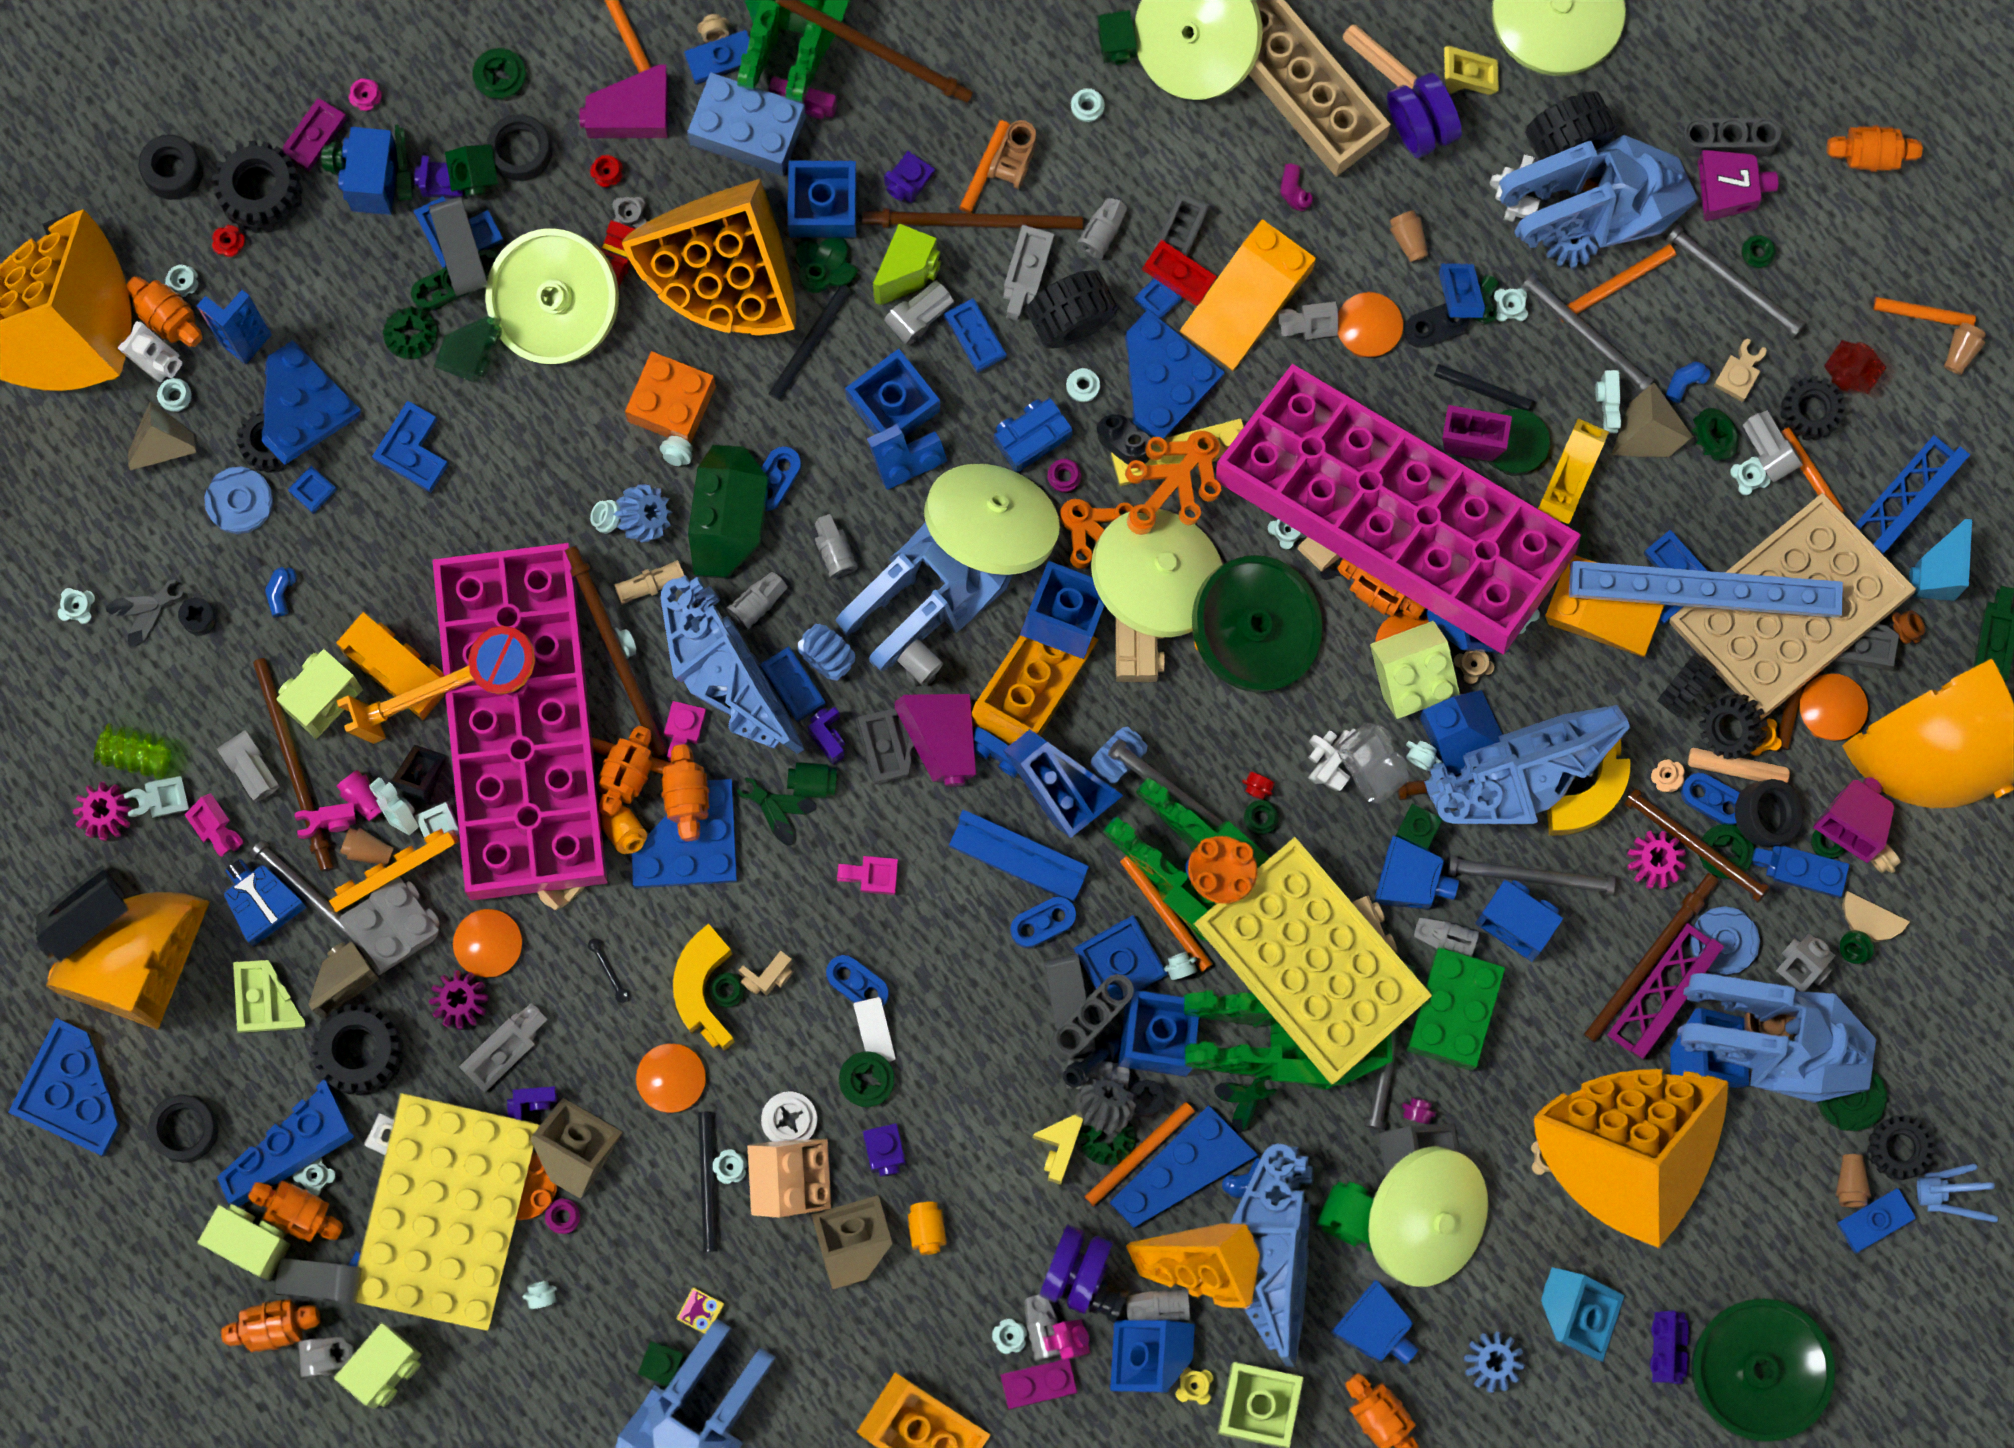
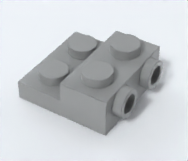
[339,877,439,975]

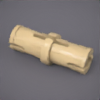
[614,560,684,605]

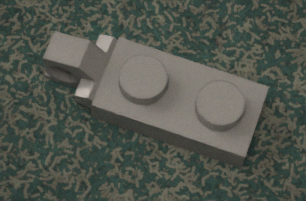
[1003,225,1054,321]
[459,1003,547,1093]

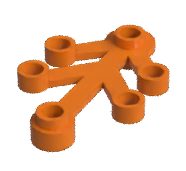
[1125,431,1221,535]
[1060,499,1133,569]

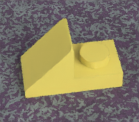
[1444,46,1498,95]
[1033,1115,1083,1185]

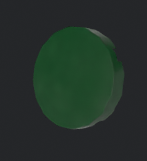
[1488,409,1550,476]
[1817,1069,1887,1132]

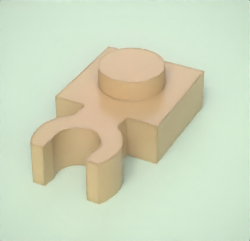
[1714,338,1766,402]

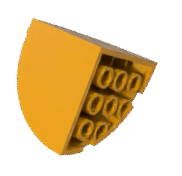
[622,178,796,335]
[0,209,132,391]
[1842,659,2014,808]
[46,892,210,1030]
[1534,1069,1728,1248]

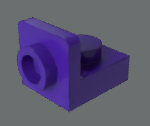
[884,151,935,204]
[414,156,463,199]
[808,707,845,765]
[507,1086,558,1121]
[863,1123,906,1177]

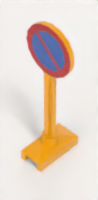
[336,626,535,744]

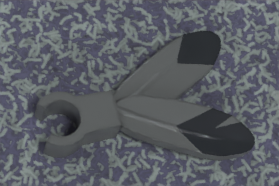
[106,580,187,647]

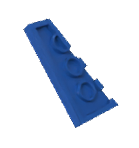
[217,1080,355,1207]
[1109,1105,1258,1228]

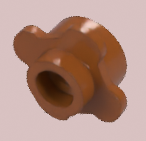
[1892,610,1925,644]

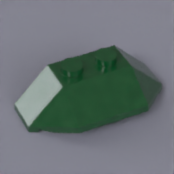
[688,445,770,579]

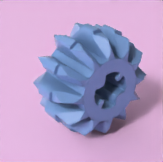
[1542,233,1598,269]
[613,484,673,543]
[798,624,855,681]
[1090,726,1148,785]
[1464,1332,1525,1393]

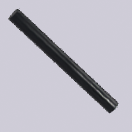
[768,285,852,401]
[698,1111,718,1253]

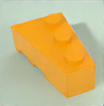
[336,612,446,720]

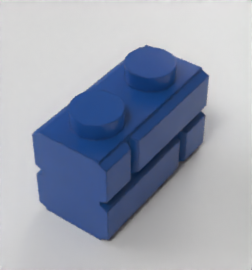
[994,398,1073,473]

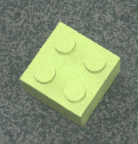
[1370,621,1460,719]
[276,649,363,739]
[197,1204,291,1281]
[334,1323,422,1409]
[1217,1362,1303,1448]

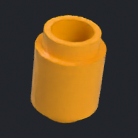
[601,805,647,854]
[908,1201,947,1255]

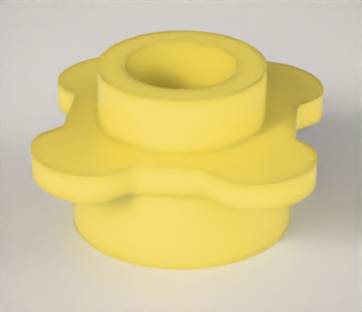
[1176,1367,1213,1405]

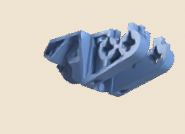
[1499,135,1698,248]
[835,522,1013,672]
[661,575,805,754]
[1424,705,1630,824]
[1677,973,1876,1103]
[1230,1144,1314,1367]
[615,1319,776,1448]

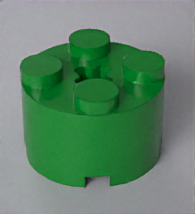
[1316,1182,1374,1253]

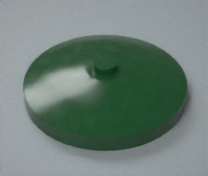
[1192,555,1322,692]
[1691,1299,1835,1442]

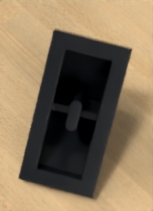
[391,745,446,805]

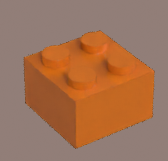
[625,351,716,444]

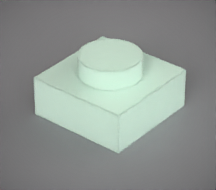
[415,801,459,838]

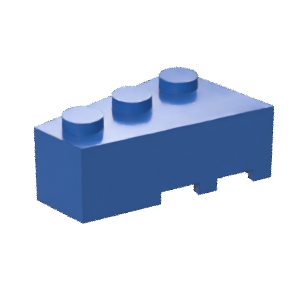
[1003,729,1124,838]

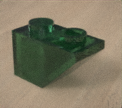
[434,316,502,382]

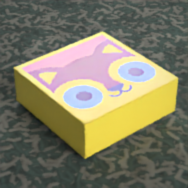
[676,1288,725,1334]

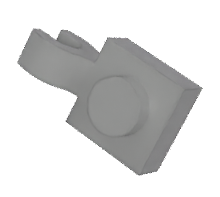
[1278,301,1338,340]

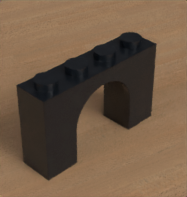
[35,865,129,962]

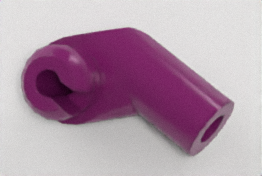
[1280,164,1313,211]

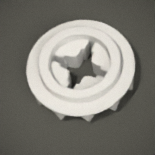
[761,1092,817,1142]

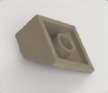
[308,941,379,1019]
[531,1098,623,1199]
[812,1195,893,1290]

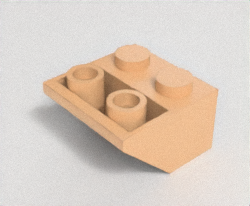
[748,1139,831,1217]

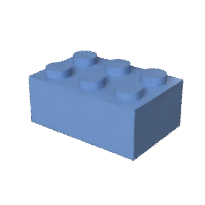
[687,72,806,176]

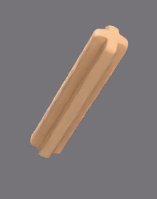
[1343,24,1418,89]
[1687,748,1790,783]

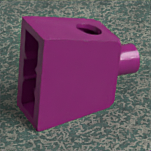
[1442,405,1512,461]
[1813,777,1894,863]

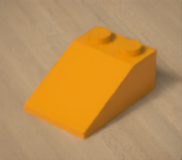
[1545,555,1665,658]
[857,1372,990,1448]

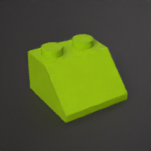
[873,224,941,305]

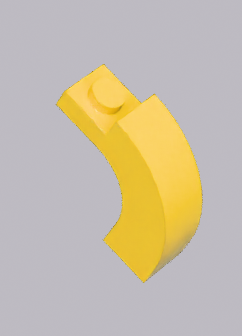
[1538,418,1609,524]
[1547,739,1630,836]
[673,923,735,1051]

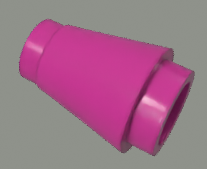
[336,769,382,822]

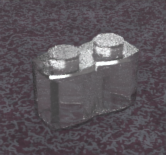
[1336,722,1410,804]

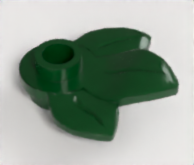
[795,237,858,293]

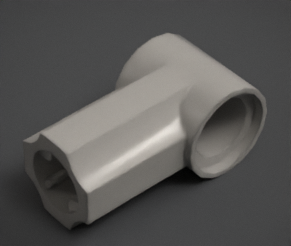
[884,280,954,346]
[1743,410,1803,482]
[897,639,943,687]
[217,730,280,803]
[298,1337,353,1378]

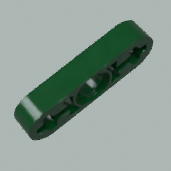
[411,250,499,312]

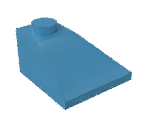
[1909,519,1972,601]
[1541,1267,1624,1362]

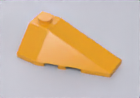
[1126,1224,1260,1308]

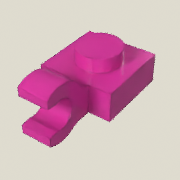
[664,701,706,762]
[185,793,243,857]
[295,802,356,839]
[837,856,898,895]
[1043,1319,1090,1360]

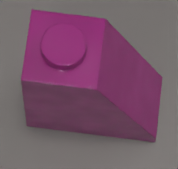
[579,64,668,138]
[894,694,976,787]

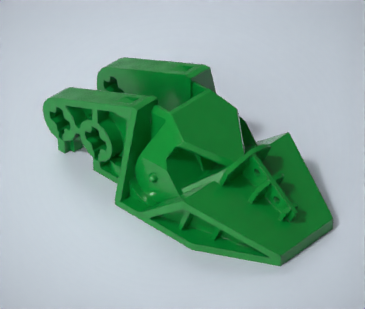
[737,0,852,103]
[1103,778,1270,942]
[1184,990,1392,1091]

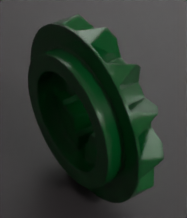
[472,48,526,101]
[382,306,437,359]
[1691,408,1739,461]
[1698,824,1754,880]
[839,1051,894,1107]
[1079,1121,1135,1165]

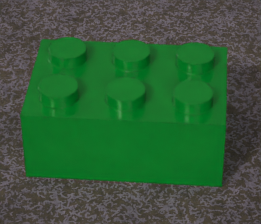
[1406,947,1505,1071]

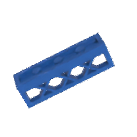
[197,290,272,365]
[1854,435,1970,554]
[949,809,1089,903]

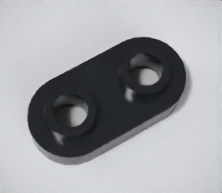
[1404,303,1470,348]
[1097,414,1153,464]

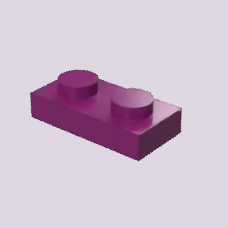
[769,76,837,119]
[281,98,347,172]
[1000,1359,1077,1410]

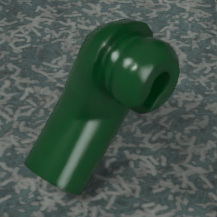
[1475,275,1499,324]

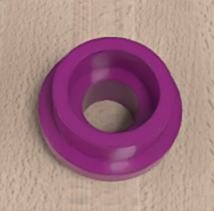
[1048,459,1081,493]
[1402,1097,1437,1124]
[545,1199,580,1234]

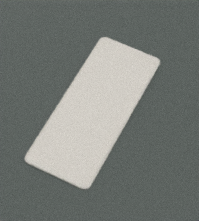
[854,997,895,1062]

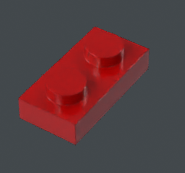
[1141,239,1217,307]

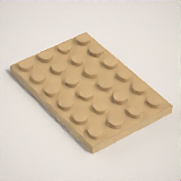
[1669,493,1916,720]

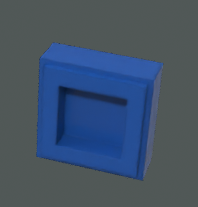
[1134,278,1182,320]
[288,466,337,514]

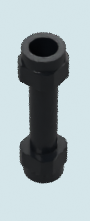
[1063,1034,1121,1088]

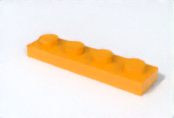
[329,828,460,912]

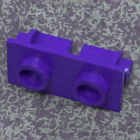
[1650,1311,1689,1384]

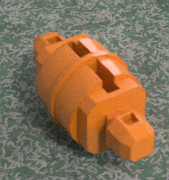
[1827,125,1923,172]
[126,277,203,347]
[1337,558,1426,619]
[598,725,653,817]
[661,744,710,842]
[248,1181,344,1242]
[221,1299,321,1352]
[1345,1373,1419,1448]

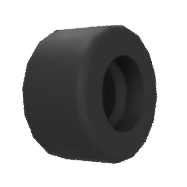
[139,135,203,200]

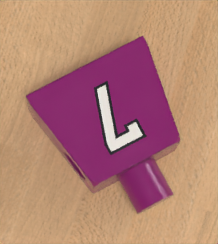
[1698,150,1778,221]

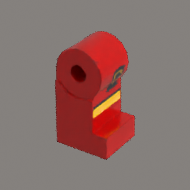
[601,220,635,289]

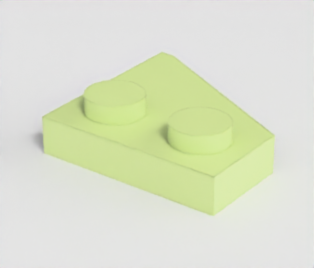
[233,960,305,1033]

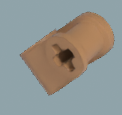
[988,120,1036,189]

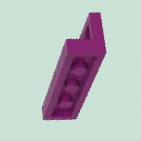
[1606,923,1724,1060]

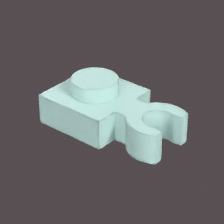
[1595,370,1621,433]
[124,776,189,818]
[369,777,419,835]

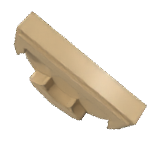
[1842,891,1910,942]

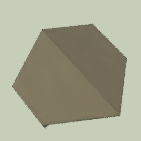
[1612,383,1693,457]
[128,401,196,470]

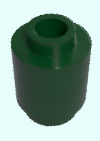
[787,762,837,798]

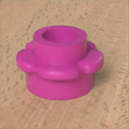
[349,79,382,111]

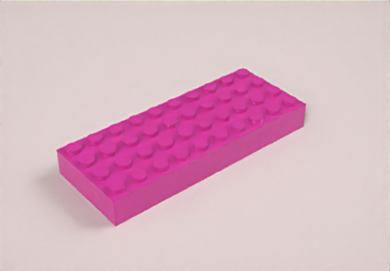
[1216,364,1581,655]
[432,543,608,901]

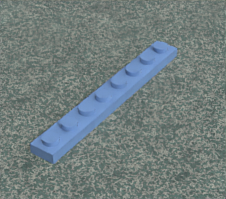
[1569,561,1843,618]

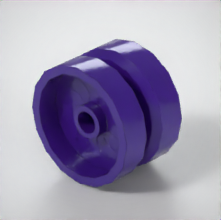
[1386,72,1462,158]
[1039,1224,1113,1314]

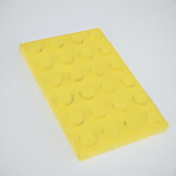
[1194,837,1432,1084]
[356,1093,539,1331]

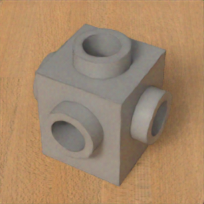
[1776,933,1836,992]

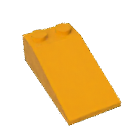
[1180,219,1316,371]
[971,635,1098,745]

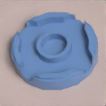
[204,466,273,534]
[1690,906,1760,976]

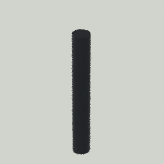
[1434,364,1532,411]

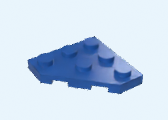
[1125,310,1225,440]
[262,341,361,465]
[632,779,737,888]
[8,1018,120,1157]

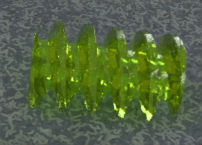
[94,723,172,780]

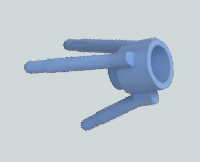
[1917,1164,1998,1222]

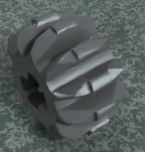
[1074,1075,1136,1135]

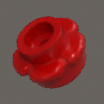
[590,155,623,187]
[212,225,245,257]
[1242,772,1275,800]

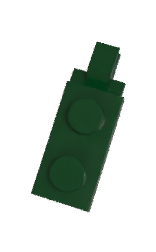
[1973,586,2014,683]

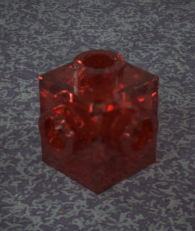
[1824,340,1886,394]

